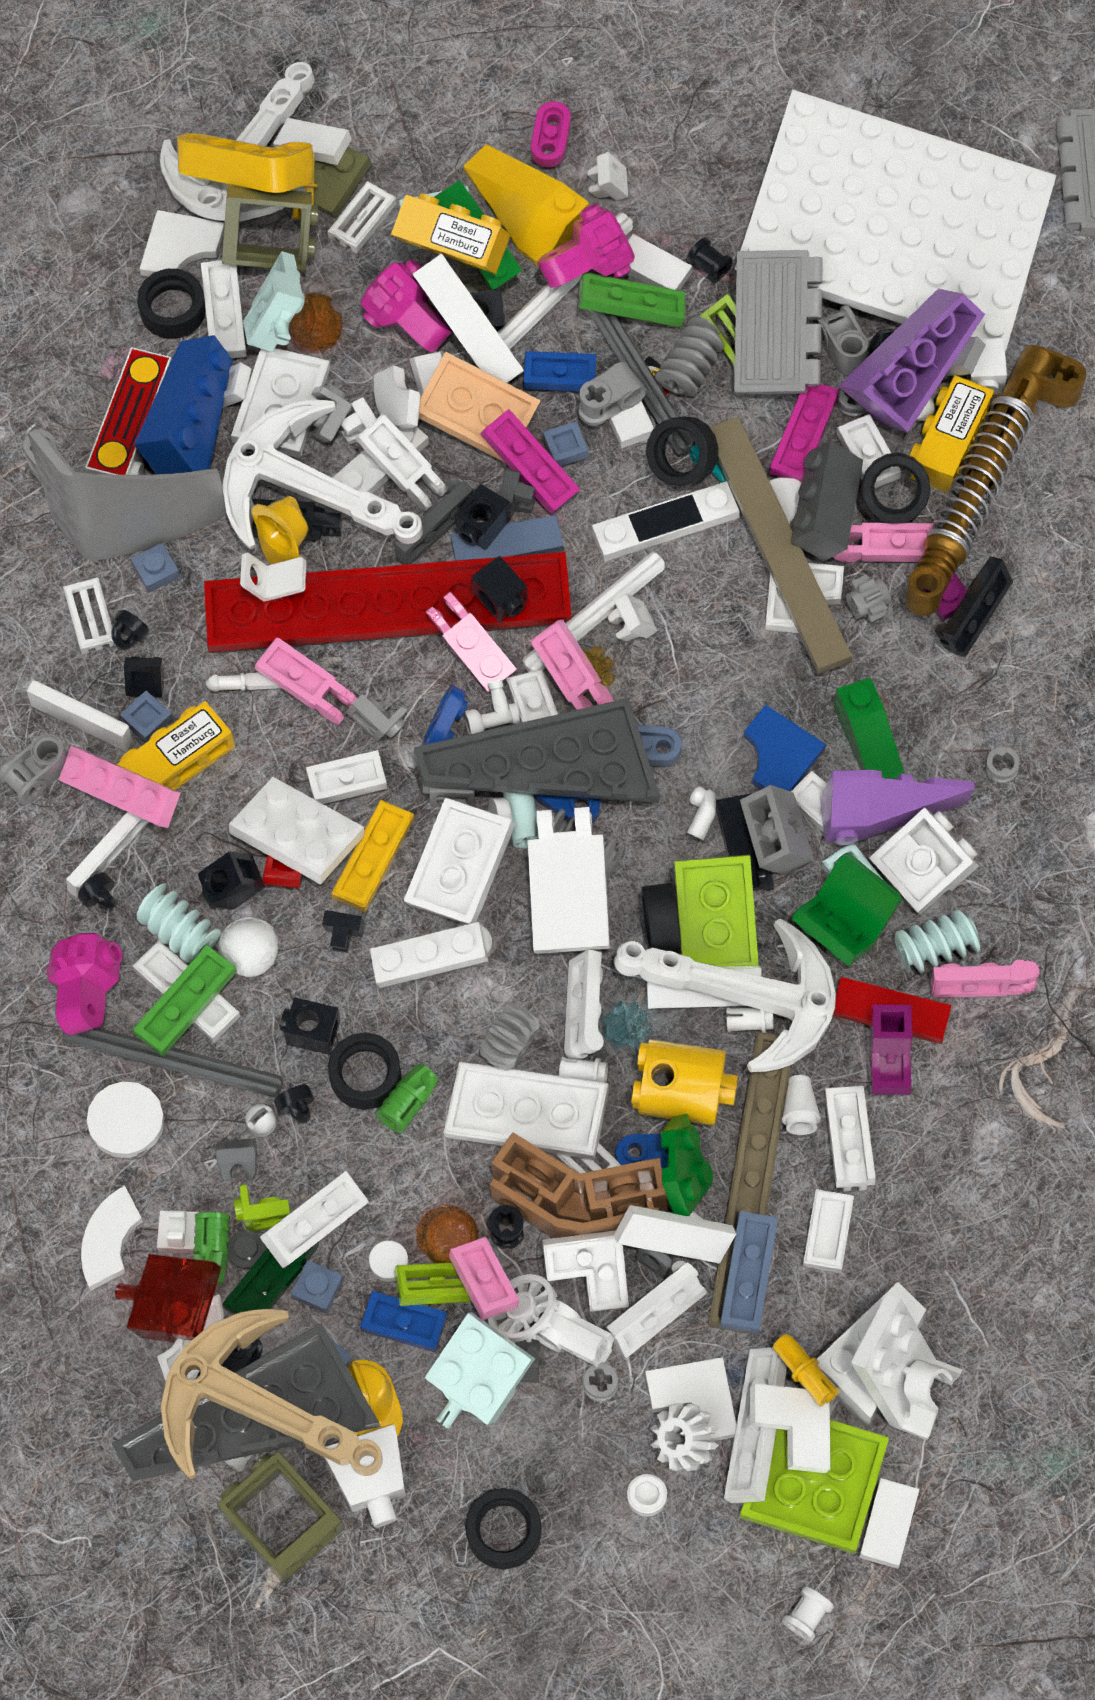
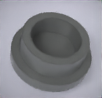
[228,1230,266,1269]

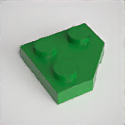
[661,1114,713,1216]

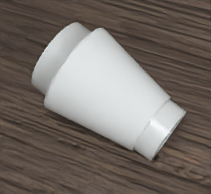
[782,1075,821,1135]

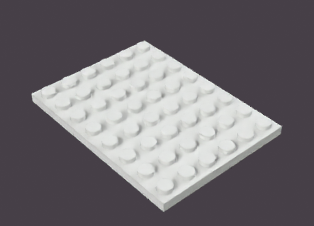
[735,89,1056,351]

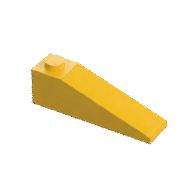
[463,144,590,267]

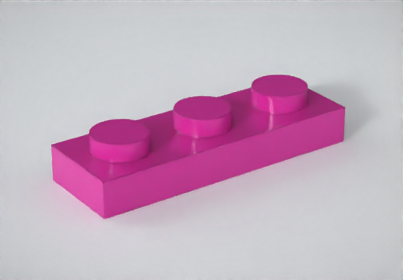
[769,384,840,482]
[480,409,580,515]

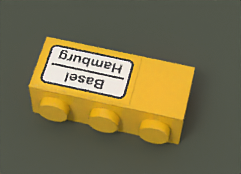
[391,193,511,274]
[910,375,994,493]
[117,701,235,790]

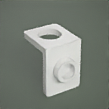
[240,552,306,602]

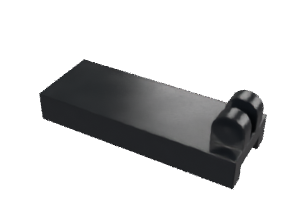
[935,556,1013,657]
[716,793,774,891]

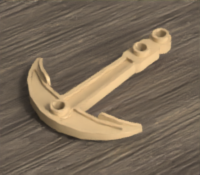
[161,1309,383,1480]

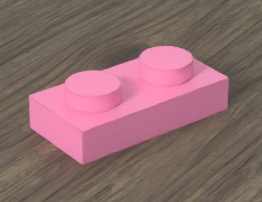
[449,1237,519,1320]

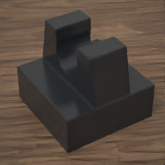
[124,656,164,697]
[322,910,365,953]

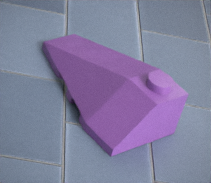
[821,770,975,845]

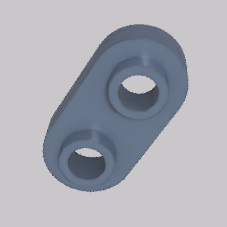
[638,725,682,767]

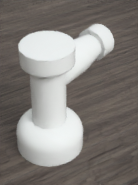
[464,680,520,735]

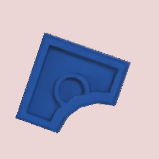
[744,704,826,791]

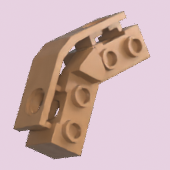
[490,1132,668,1238]

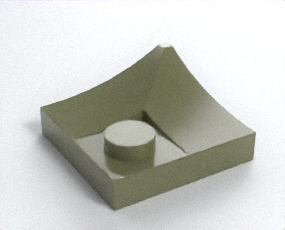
[314,147,372,219]

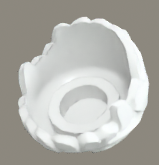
[219,917,278,978]

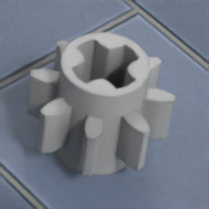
[846,574,891,622]

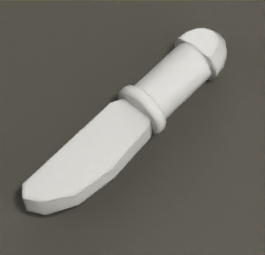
[206,672,281,692]

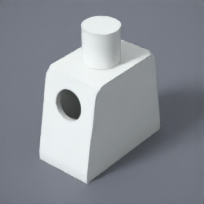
[324,1424,405,1527]

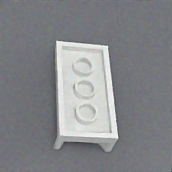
[851,1293,962,1440]

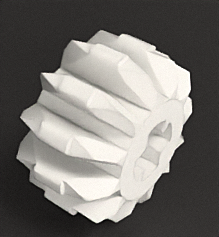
[650,1403,719,1471]

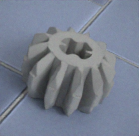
[481,1003,540,1071]

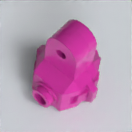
[537,203,635,288]
[360,259,453,353]
[47,933,123,1036]

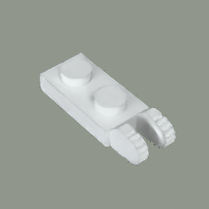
[355,414,447,511]

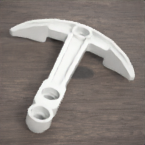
[160,62,315,221]
[222,400,423,550]
[614,919,836,1072]

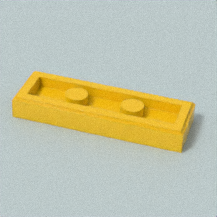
[331,800,415,913]

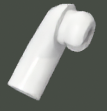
[687,786,716,840]

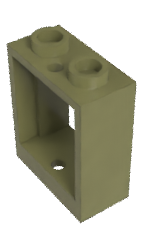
[222,185,318,271]
[217,1451,344,1583]

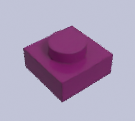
[923,573,968,622]

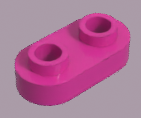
[531,101,571,167]

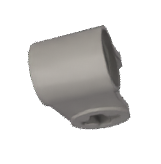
[813,305,868,376]
[578,362,647,426]
[0,734,67,805]

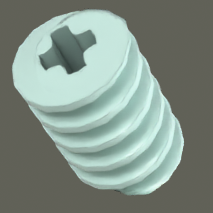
[137,883,222,963]
[895,910,981,974]

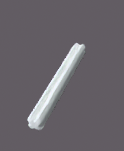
[522,552,665,672]

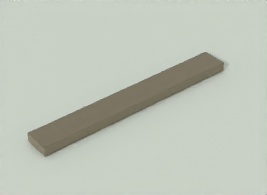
[710,416,852,674]
[708,1031,791,1333]

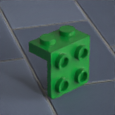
[792,853,902,966]

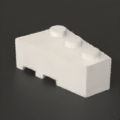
[817,1282,926,1430]

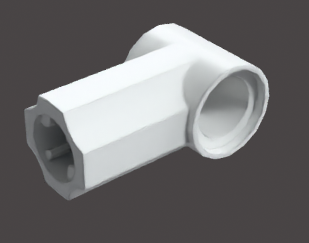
[536,1300,614,1367]

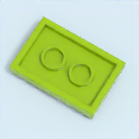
[674,854,759,967]

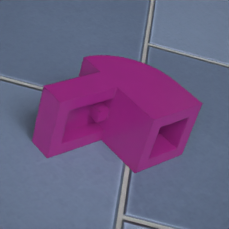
[870,1005,912,1095]

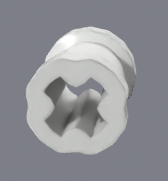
[782,1586,834,1642]

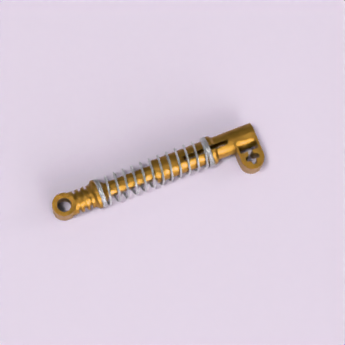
[905,345,1087,616]

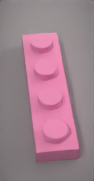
[58,746,181,828]

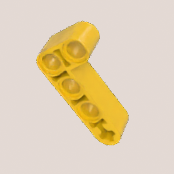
[177,133,313,193]

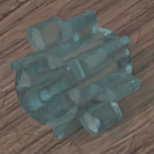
[602,1000,652,1049]

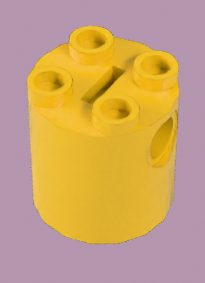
[631,1039,738,1126]

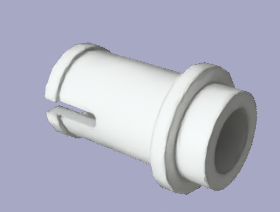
[726,1007,774,1033]
[559,1057,608,1083]

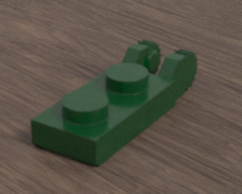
[222,1242,319,1315]

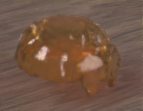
[289,292,343,350]
[416,1205,479,1263]

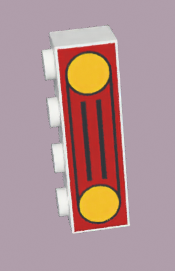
[85,347,172,475]

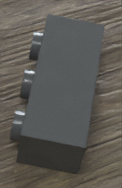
[791,440,863,561]

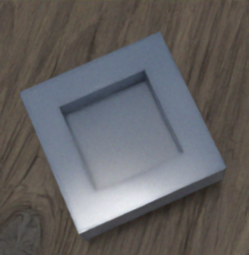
[543,421,589,467]
[130,543,180,593]
[120,691,173,743]
[291,1260,344,1314]

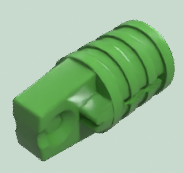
[375,1064,439,1133]
[193,1212,230,1285]

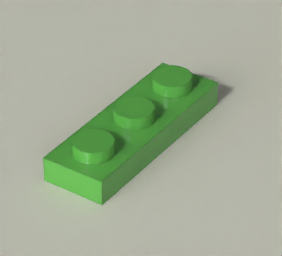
[579,272,685,328]
[133,945,237,1057]

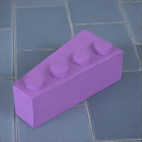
[839,288,985,432]

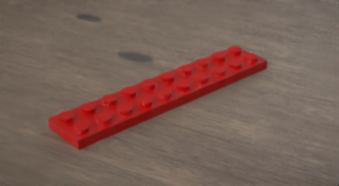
[204,552,572,652]

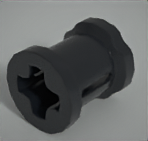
[686,237,733,284]
[489,1205,524,1249]

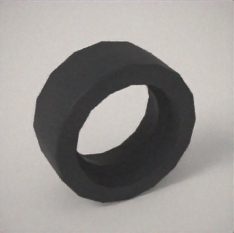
[137,268,206,339]
[646,416,719,486]
[862,453,931,523]
[642,883,681,953]
[328,1032,402,1110]
[465,1488,542,1570]

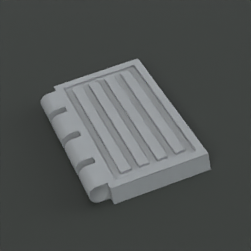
[1056,109,1095,236]
[734,250,823,395]

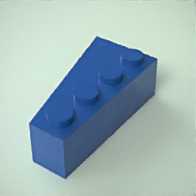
[134,335,232,474]

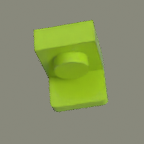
[234,1184,291,1232]

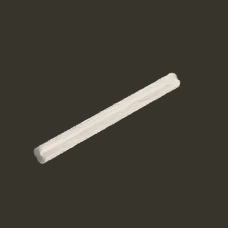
[497,213,633,350]

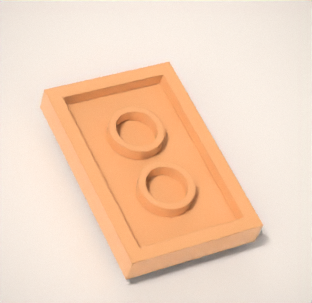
[419,352,541,463]

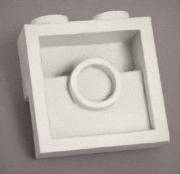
[870,807,979,914]

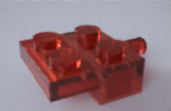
[115,1254,222,1342]

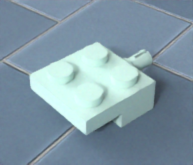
[243,251,305,352]
[425,1312,535,1428]

